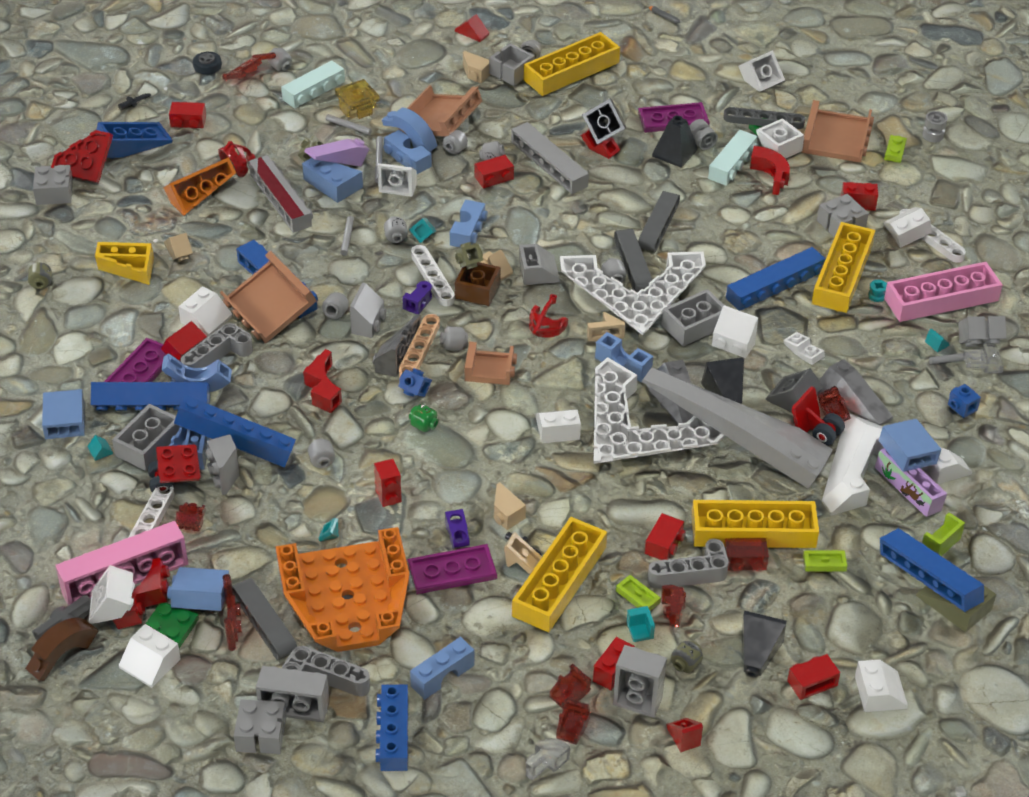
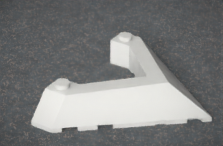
[560,252,706,335]
[594,357,725,464]
[822,412,972,516]

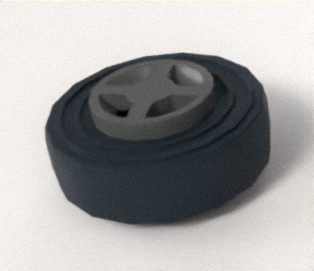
[192,51,222,75]

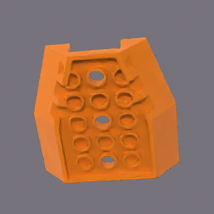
[275,527,410,652]

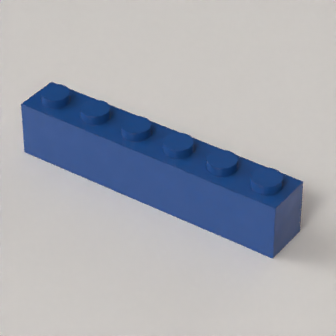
[236,240,318,318]
[726,247,826,311]
[90,382,210,411]
[174,395,296,468]
[880,528,984,612]

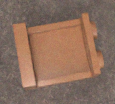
[465,342,517,385]

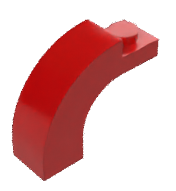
[750,146,790,195]

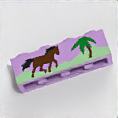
[875,448,947,517]

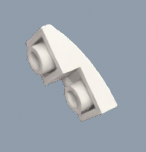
[784,332,825,365]

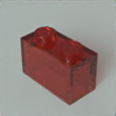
[724,538,769,571]

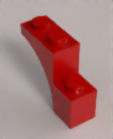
[303,349,342,413]
[113,557,170,629]

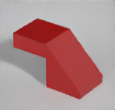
[580,129,620,159]

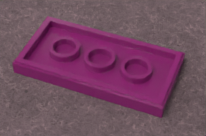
[638,102,710,133]
[104,337,166,382]
[407,544,497,595]

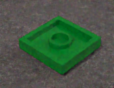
[145,602,199,649]

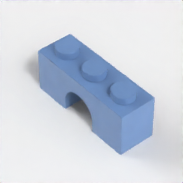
[383,129,432,174]
[450,199,488,248]
[595,332,653,382]
[410,637,475,700]

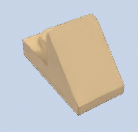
[481,250,513,281]
[587,312,625,341]
[504,532,542,574]

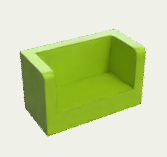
[922,512,965,556]

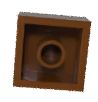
[455,262,501,306]

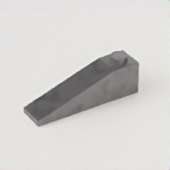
[373,314,421,377]
[818,359,893,426]
[647,360,694,425]

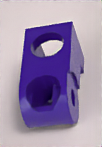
[403,281,432,314]
[445,509,470,549]

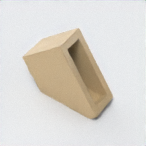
[463,51,491,84]
[164,233,193,262]
[494,482,526,530]

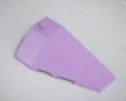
[304,138,369,166]

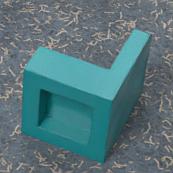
[409,217,436,243]
[626,606,655,642]

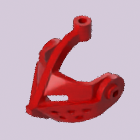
[218,141,256,177]
[529,294,569,338]

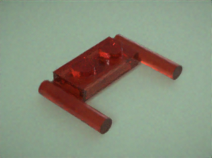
[222,52,276,80]
[222,574,242,651]

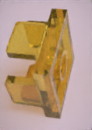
[335,79,380,119]

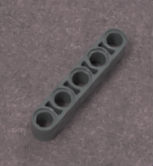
[638,191,680,252]
[614,228,652,292]
[231,577,297,660]

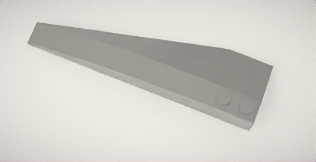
[642,367,833,489]

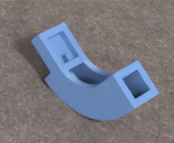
[382,107,438,152]
[162,353,232,392]

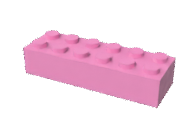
[884,262,1003,322]
[55,521,188,606]

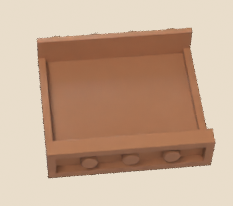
[398,85,482,137]
[801,100,874,163]
[220,250,317,343]

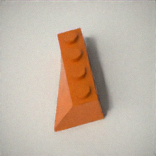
[163,157,236,216]

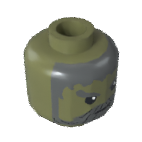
[28,262,52,289]
[671,641,703,673]

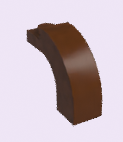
[25,618,99,681]

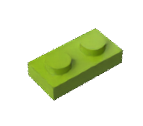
[884,135,907,163]
[803,550,847,572]
[615,575,661,611]

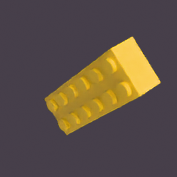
[523,32,620,96]
[812,222,875,313]
[691,500,819,548]
[512,517,607,633]

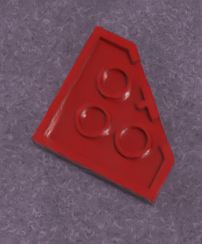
[51,130,113,184]

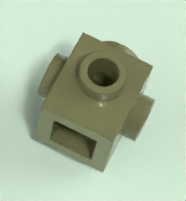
[298,135,323,162]
[455,242,483,269]

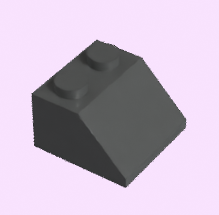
[766,368,823,412]

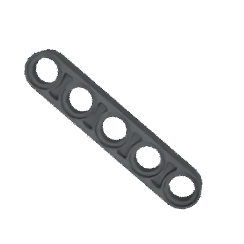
[723,107,805,129]

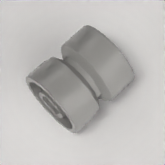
[922,111,947,142]
[689,119,718,150]

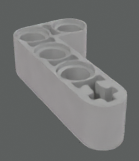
[181,323,253,368]
[648,539,728,589]
[282,646,370,697]

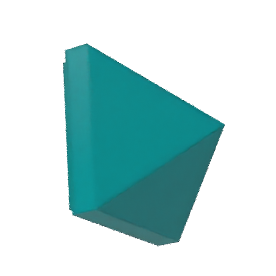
[318,517,339,542]

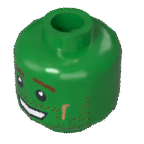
[409,404,439,432]

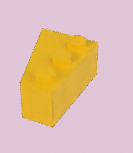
[95,242,154,285]

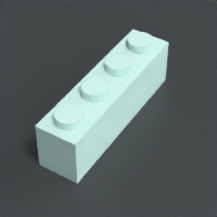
[281,60,345,108]
[708,130,758,185]

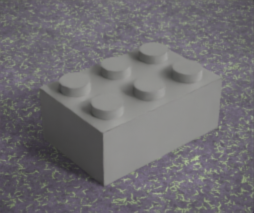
[661,289,724,346]
[112,404,179,471]
[613,645,667,718]
[256,666,330,722]

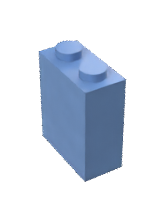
[42,389,85,439]
[879,419,942,472]
[167,567,230,611]

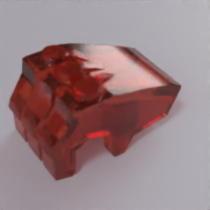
[817,386,851,422]
[176,502,206,532]
[661,584,686,628]
[549,664,591,710]
[556,698,591,745]

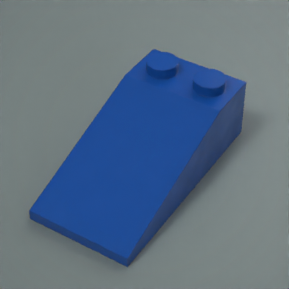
[96,122,173,159]

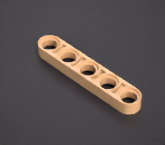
[399,314,440,378]

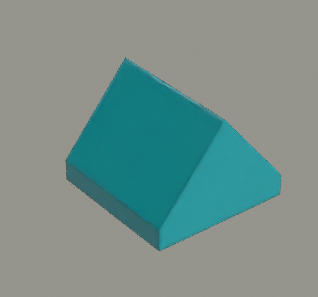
[925,329,950,352]
[87,435,113,461]

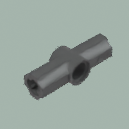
[32,595,91,640]

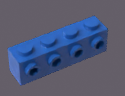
[376,684,408,771]

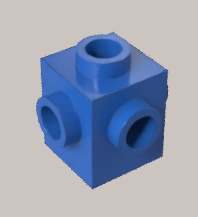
[398,368,432,397]
[948,384,981,418]

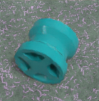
[868,280,887,302]

